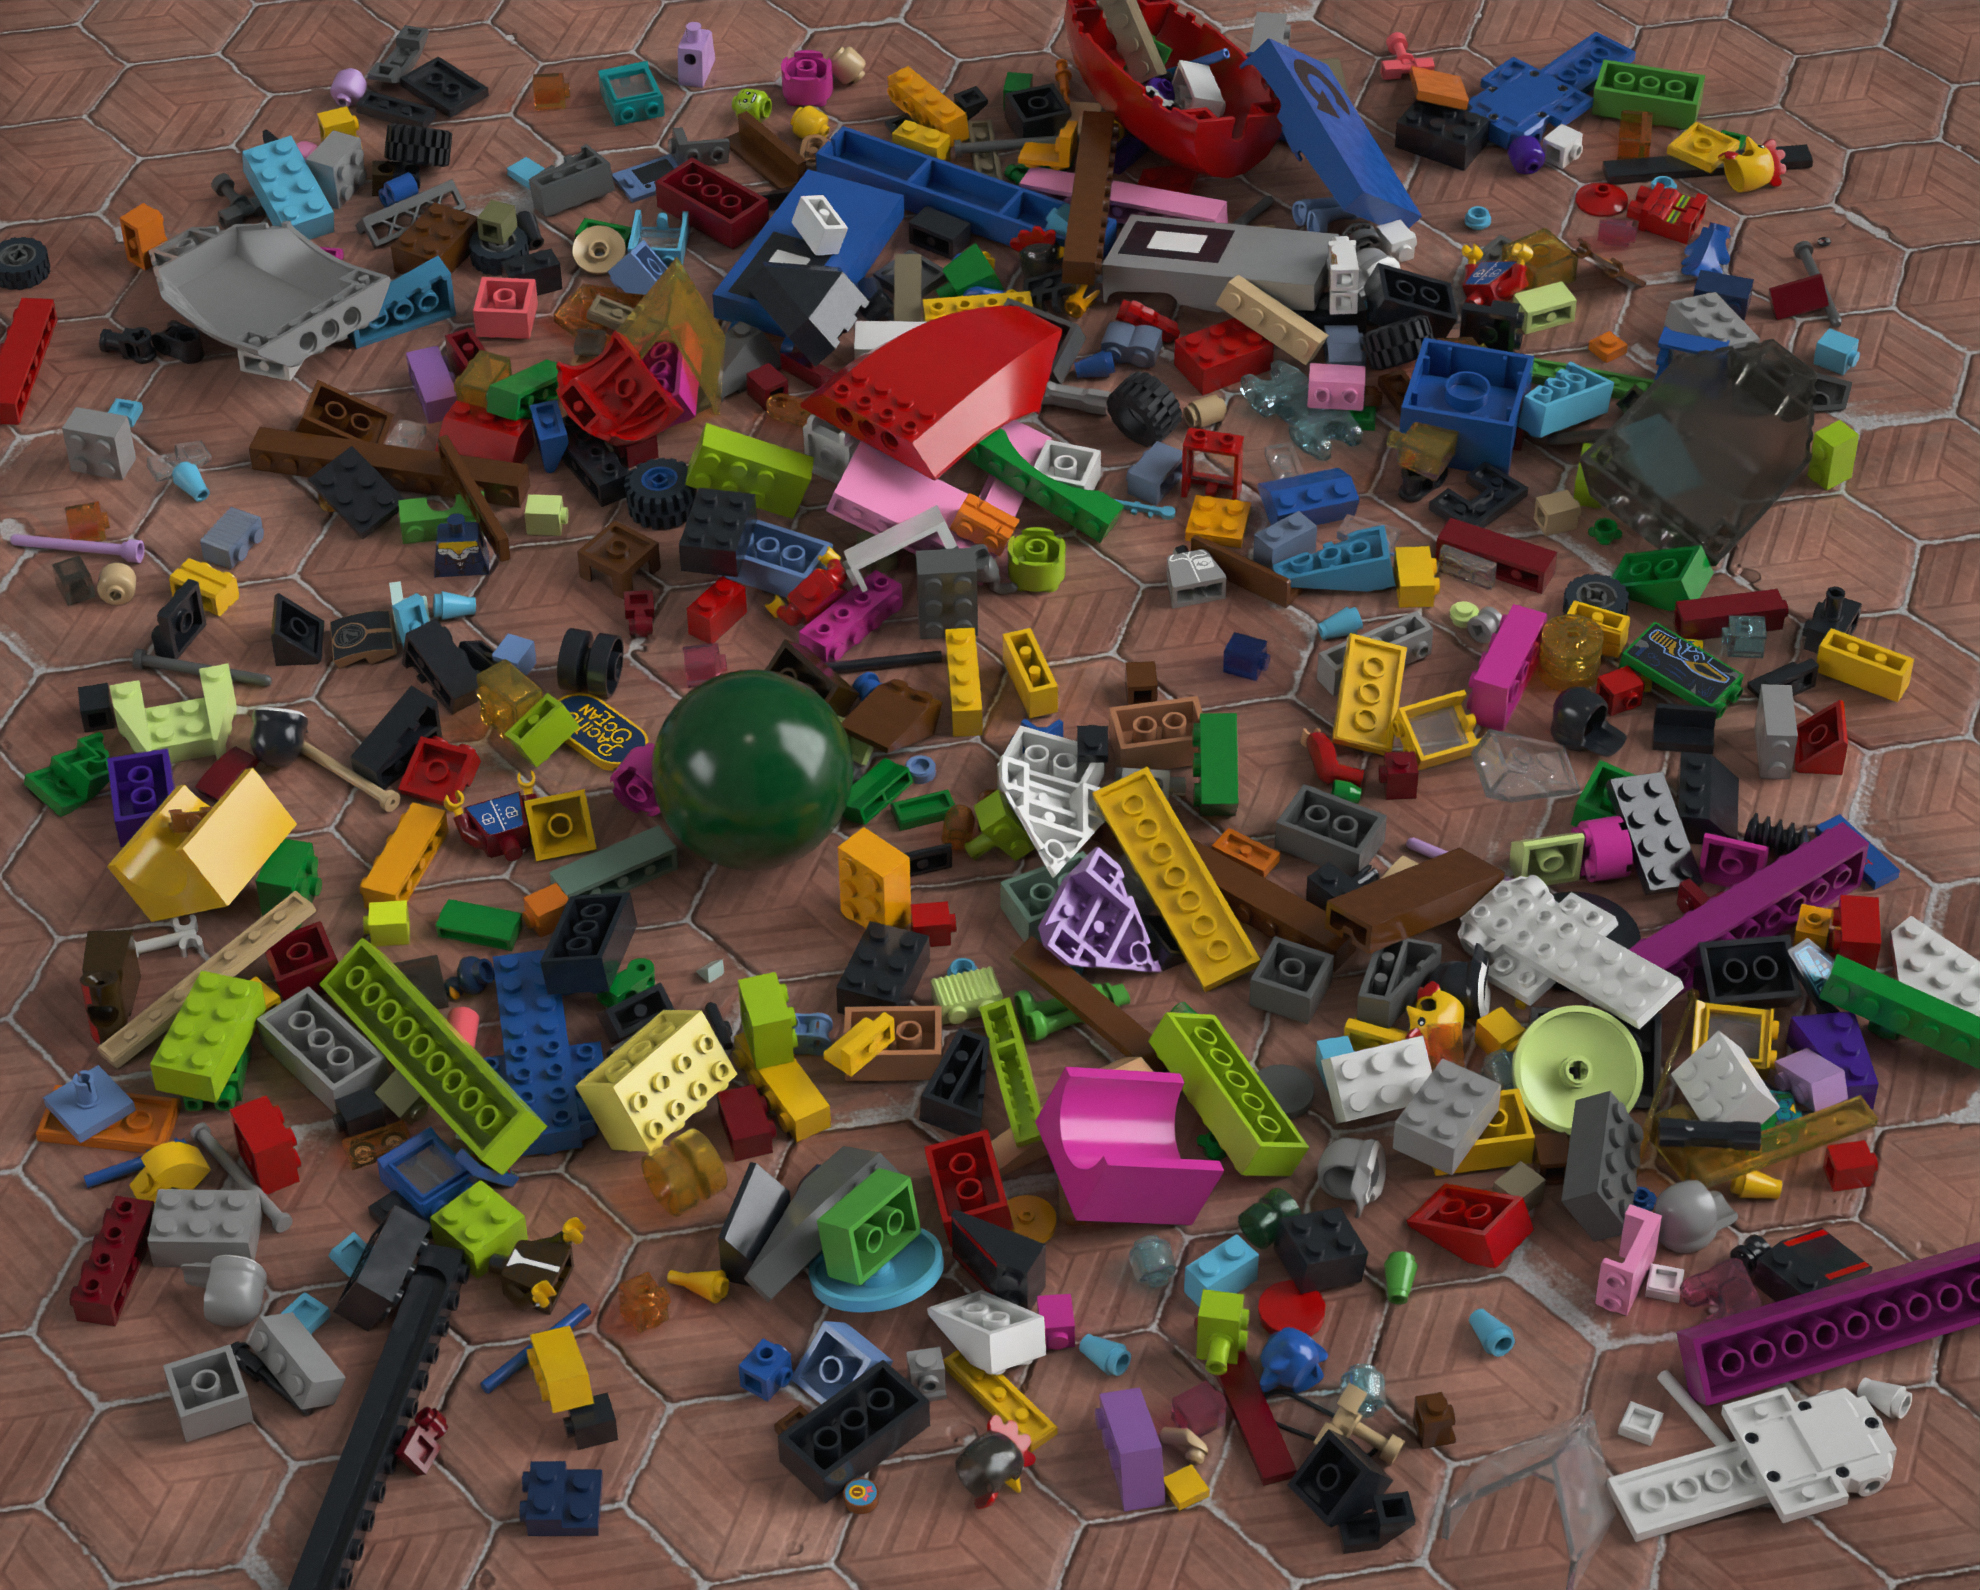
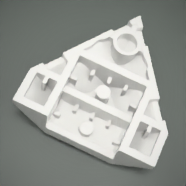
[999,755,1106,878]

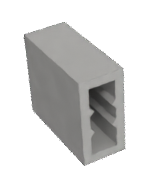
[1754,684,1798,779]

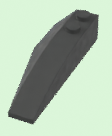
[744,1146,901,1302]

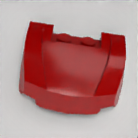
[556,330,685,446]

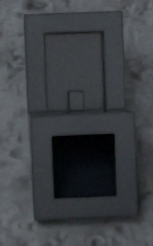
[1336,1491,1416,1554]

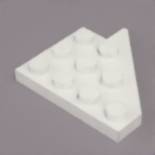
[1890,916,1980,1017]

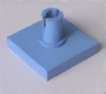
[43,1065,136,1143]

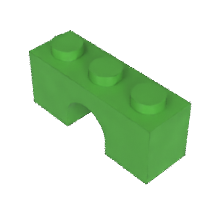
[398,491,485,544]

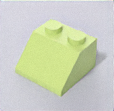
[1509,833,1585,886]

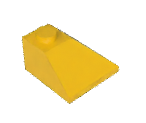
[524,789,597,861]

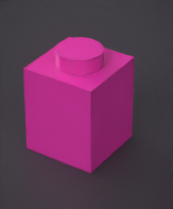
[1037,1294,1075,1350]

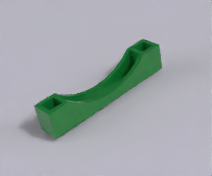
[963,428,1124,543]

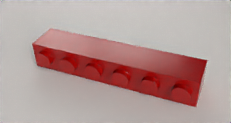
[0,298,58,425]

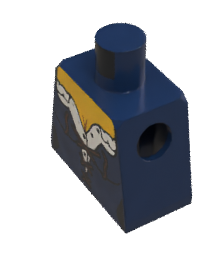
[434,513,490,578]

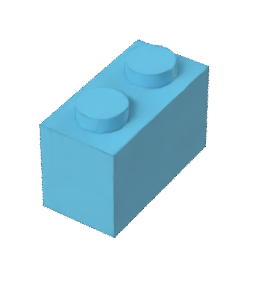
[1184,1234,1259,1307]

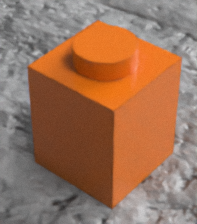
[522,883,569,938]

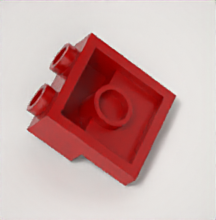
[398,736,481,806]

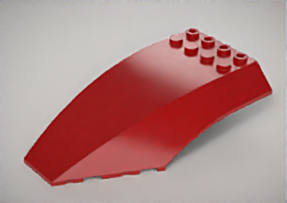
[801,306,1062,481]

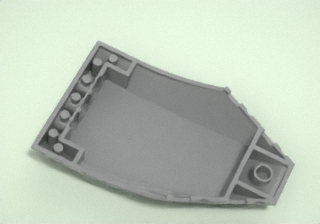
[148,221,391,367]

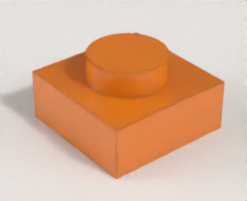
[1588,331,1628,363]

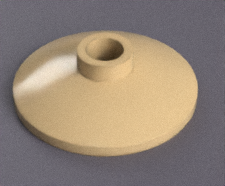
[572,226,626,274]

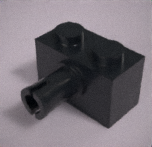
[1802,586,1862,654]
[1306,862,1380,911]

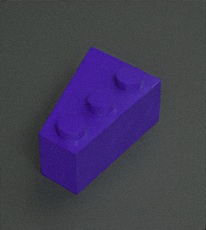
[1786,1011,1879,1113]

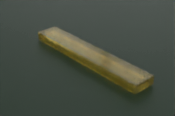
[1688,1095,1878,1188]

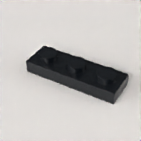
[355,91,436,128]

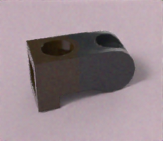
[372,161,421,196]

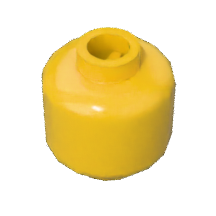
[790,105,830,139]

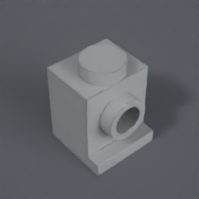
[906,1347,947,1402]

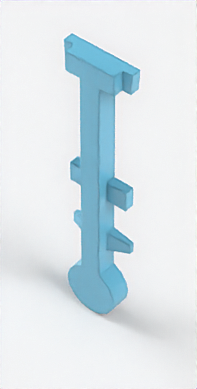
[1114,499,1175,520]

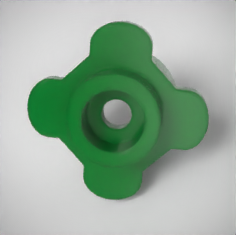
[1588,518,1622,545]
[1196,1131,1227,1160]

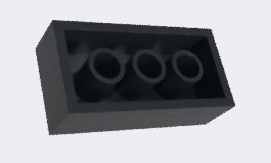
[540,892,638,996]
[777,1360,930,1503]

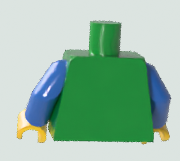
[936,243,1016,298]

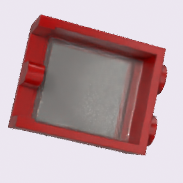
[1181,428,1244,500]

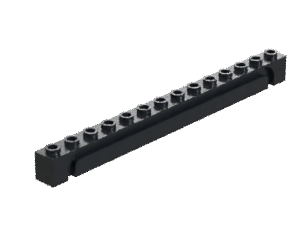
[288,1244,470,1590]

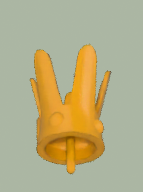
[1064,284,1100,318]

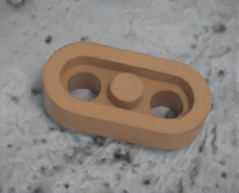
[799,134,828,172]

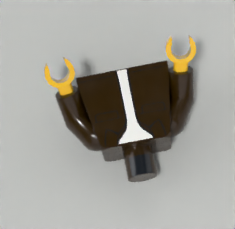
[488,1217,586,1315]

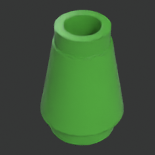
[1384,1251,1418,1305]

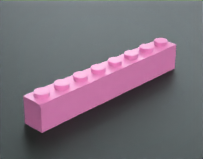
[1019,167,1228,224]

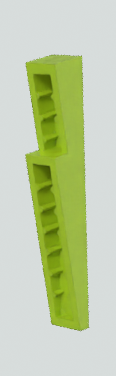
[979,997,1042,1148]

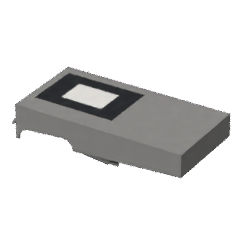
[1092,214,1339,313]

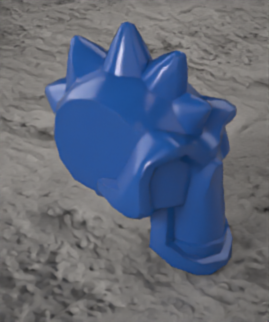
[1259,1327,1328,1393]

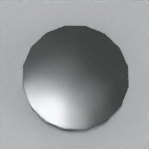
[1257,1064,1314,1120]

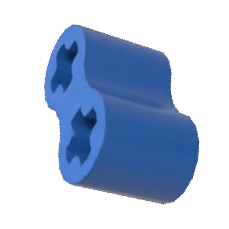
[378,172,419,208]

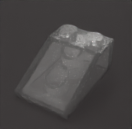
[1471,729,1580,803]

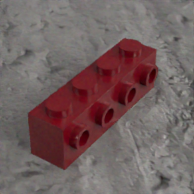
[69,1196,155,1327]

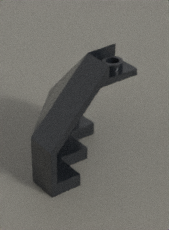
[744,261,869,367]

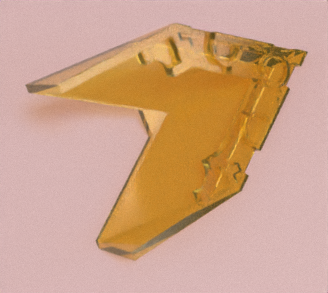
[617,257,726,415]

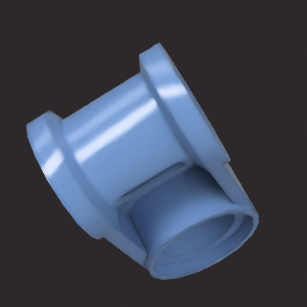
[792,1013,833,1056]

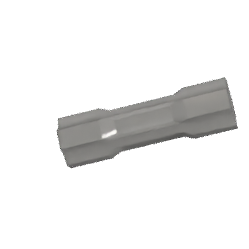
[1041,381,1111,416]

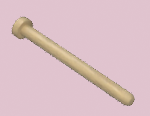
[301,741,400,812]

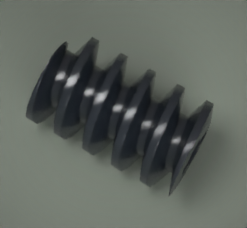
[1743,813,1811,858]

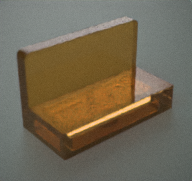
[1427,1021,1465,1072]

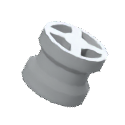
[1467,606,1502,644]

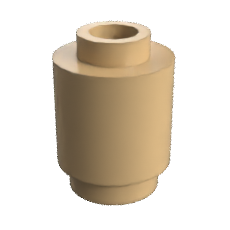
[1183,394,1227,429]

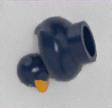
[443,956,495,1000]

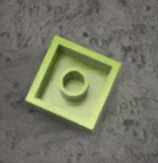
[738,972,798,1070]
[430,1180,528,1279]

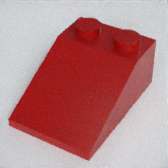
[1406,1183,1534,1269]

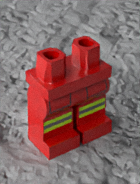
[1626,182,1708,245]

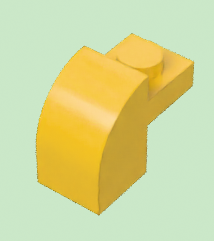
[129,1141,211,1204]

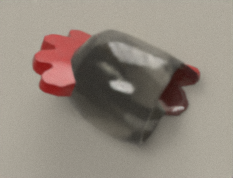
[1010,226,1064,279]
[955,1415,1036,1509]

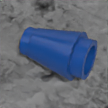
[1074,350,1116,378]

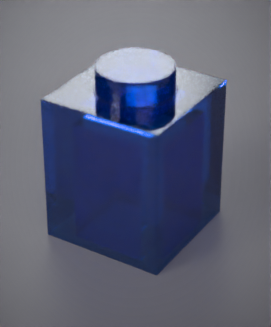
[1223,632,1271,681]

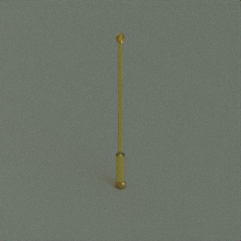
[1636,989,1700,1178]

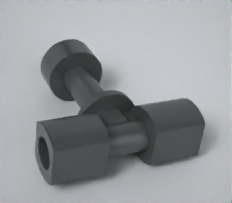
[211,173,266,230]

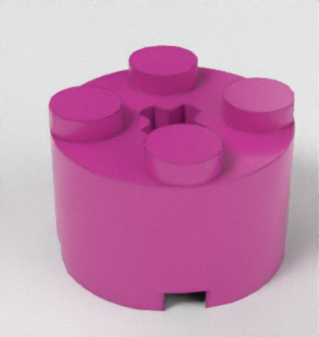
[781,50,833,107]
[610,743,661,816]
[1571,816,1633,882]

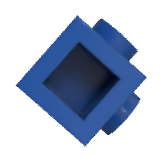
[738,1338,793,1402]

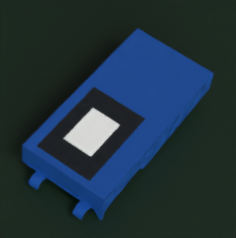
[712,169,904,353]

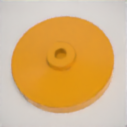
[1008,1195,1057,1243]

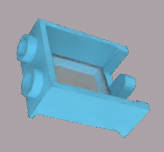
[628,210,690,272]

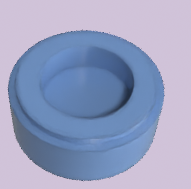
[905,755,936,784]

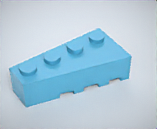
[1518,361,1614,438]

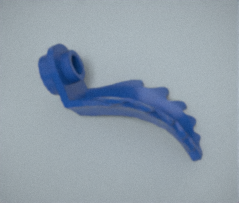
[1681,222,1731,277]

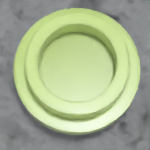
[1450,601,1479,628]

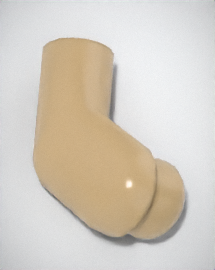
[1160,1427,1208,1465]

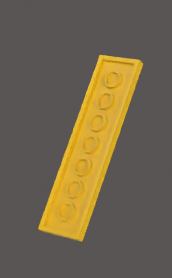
[1092,766,1261,993]

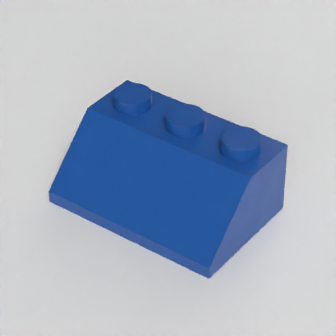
[1257,468,1360,525]

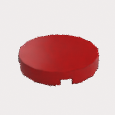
[1258,1280,1326,1337]

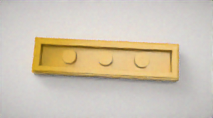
[943,1350,1058,1452]

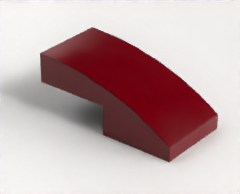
[195,746,260,802]

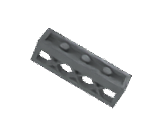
[355,179,467,249]

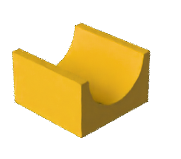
[107,768,297,922]

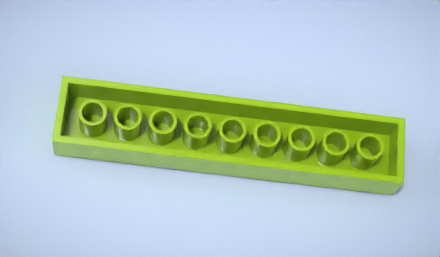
[319,937,548,1176]

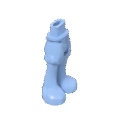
[1292,196,1360,233]

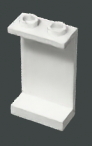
[842,505,957,592]

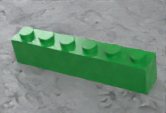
[1819,954,1980,1069]

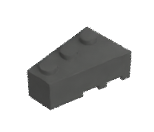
[529,144,615,217]

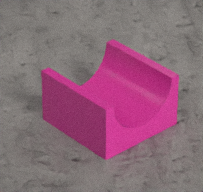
[1035,1067,1224,1225]

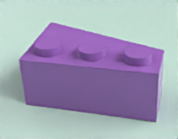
[1095,1387,1165,1512]

